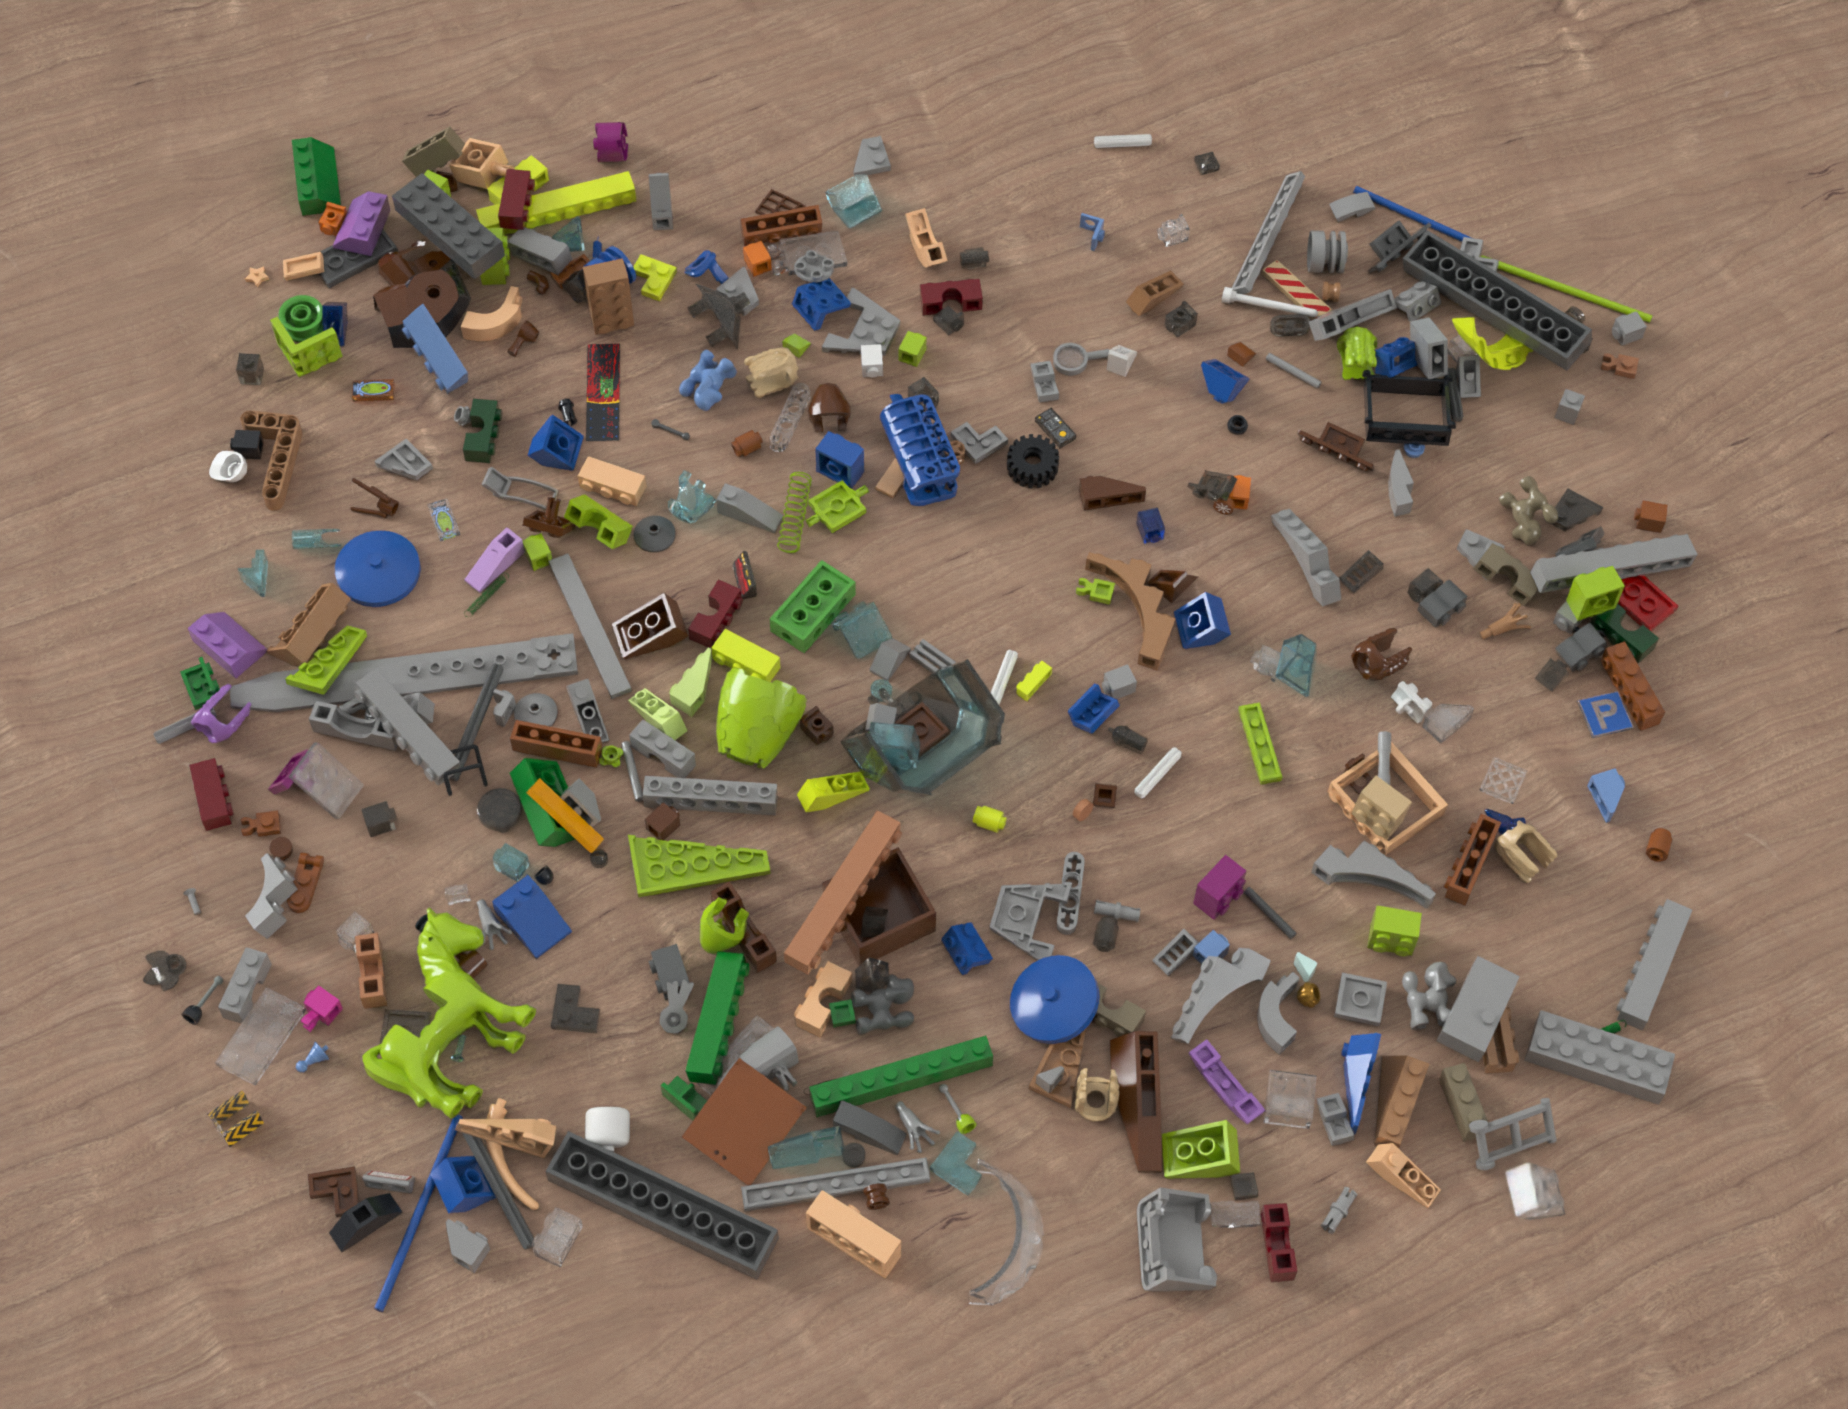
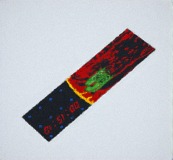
[586,343,620,441]

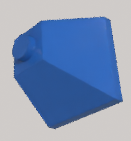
[1201,359,1250,404]
[527,415,584,471]

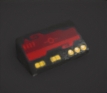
[732,551,757,599]

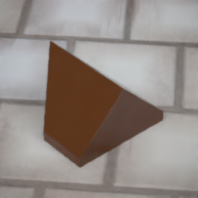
[1147,570,1198,603]

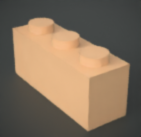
[578,456,647,506]

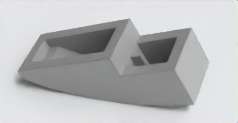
[1388,450,1414,517]

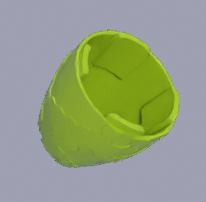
[716,668,807,769]

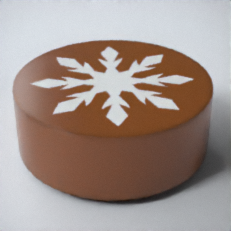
[1213,496,1235,515]

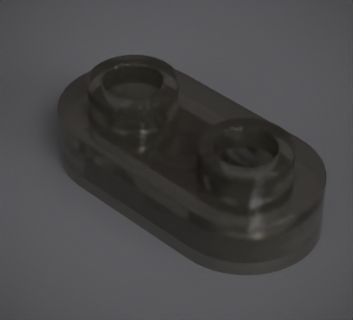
[1270,314,1310,336]

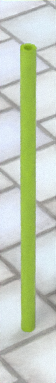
[1481,255,1653,323]

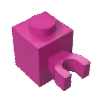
[300,985,343,1032]

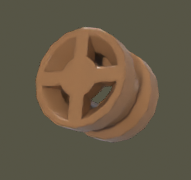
[1322,281,1340,303]
[945,440,965,465]

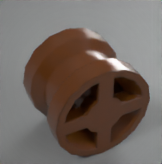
[863,1183,890,1210]

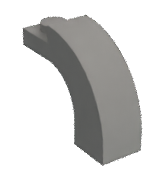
[1257,972,1300,1055]

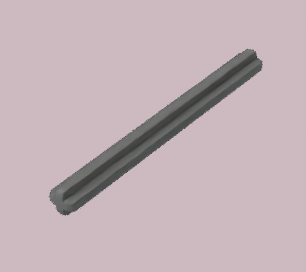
[449,663,503,781]
[463,1133,536,1250]

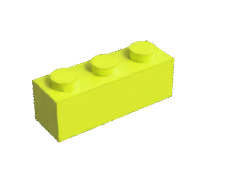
[1016,661,1052,701]

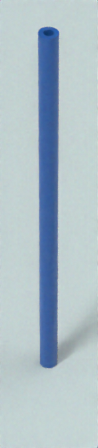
[374,1115,463,1312]

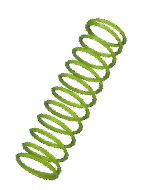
[777,472,812,553]

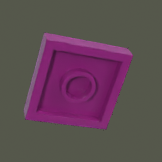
[268,749,316,795]

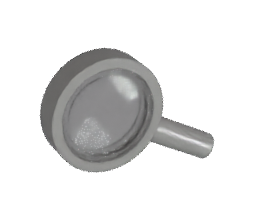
[1053,343,1109,376]

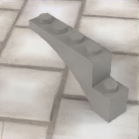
[1309,289,1397,341]
[1271,509,1341,607]
[1311,840,1436,909]
[1171,948,1271,1044]

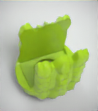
[1337,327,1378,380]

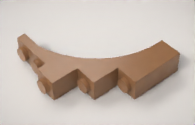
[1085,552,1176,671]

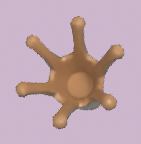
[1479,603,1531,640]

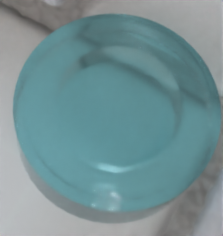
[870,679,892,702]

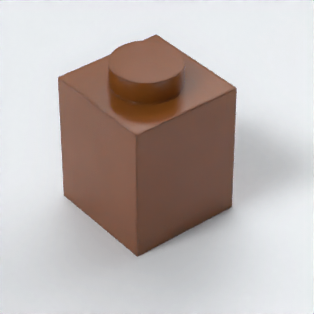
[1634,500,1668,533]

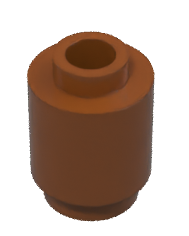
[731,430,763,457]
[1646,828,1673,862]

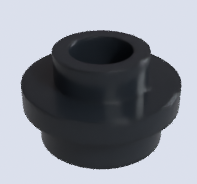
[1227,415,1248,435]

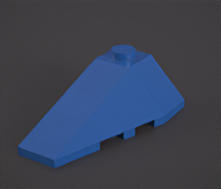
[1341,1033,1381,1134]

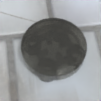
[477,788,522,833]

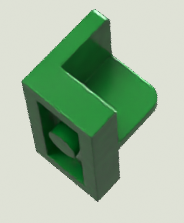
[660,1076,707,1121]

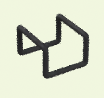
[443,744,488,796]

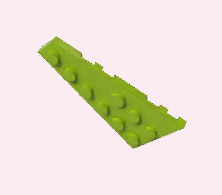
[628,835,771,897]

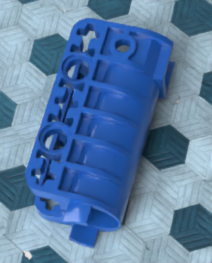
[880,394,960,506]

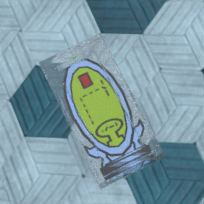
[427,498,460,541]

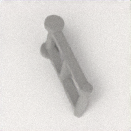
[1469,1098,1557,1170]

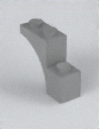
[245,853,298,939]

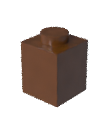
[645,802,680,841]

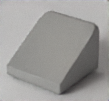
[1036,1066,1064,1093]

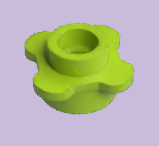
[599,745,623,768]

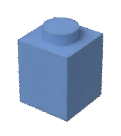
[1193,930,1230,964]

